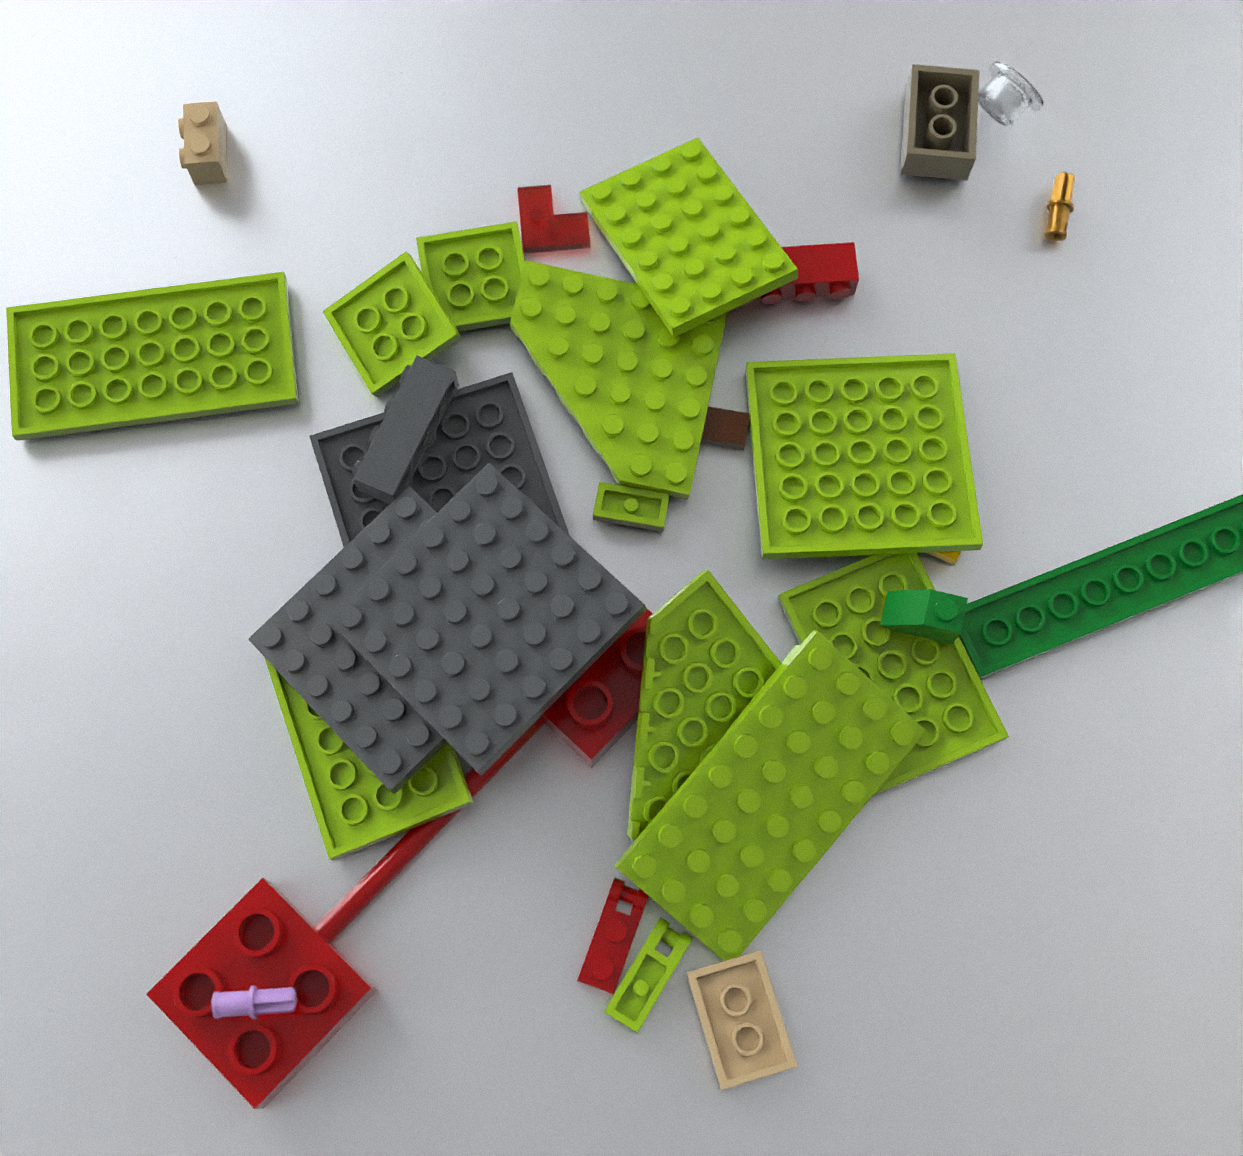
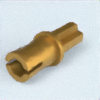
[1044,172,1075,241]

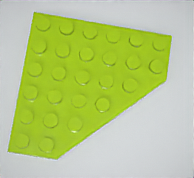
[510,260,727,500]
[627,570,781,842]

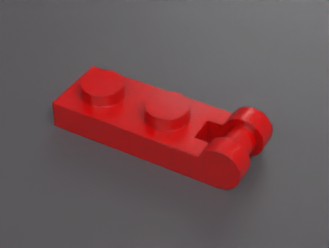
[577,878,649,995]

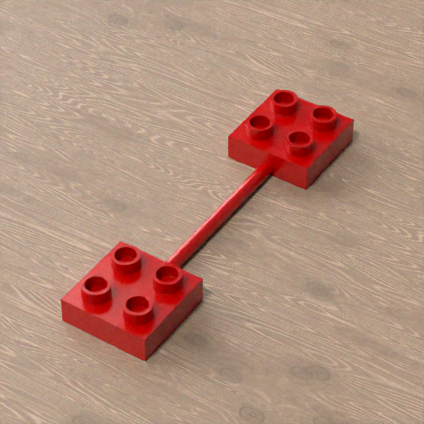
[146,609,653,1109]

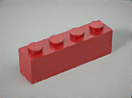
[741,242,859,306]

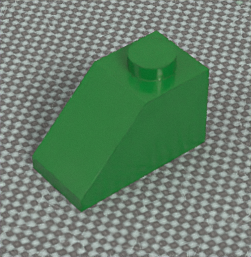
[880,589,968,645]

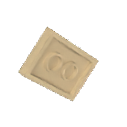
[686,950,797,1090]

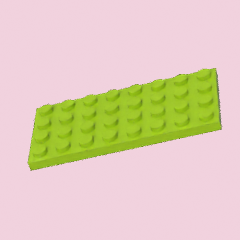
[6,272,299,441]
[614,630,926,961]

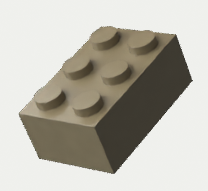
[900,64,980,180]

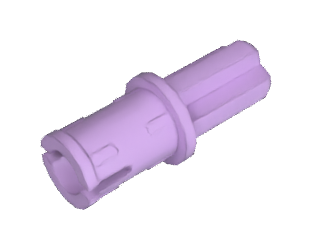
[212,986,297,1019]

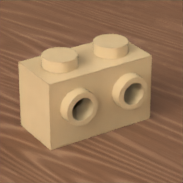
[178,101,228,185]

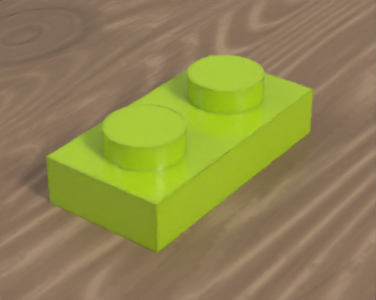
[593,482,670,532]

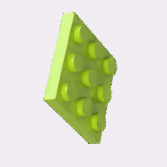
[416,221,525,332]
[322,251,462,397]

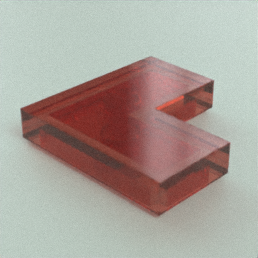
[517,185,591,253]

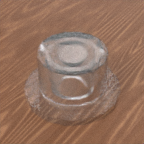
[978,61,1044,127]

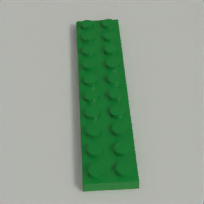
[959,494,1243,679]

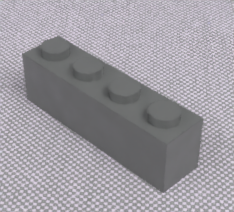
[352,355,459,504]

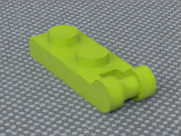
[604,917,693,1033]

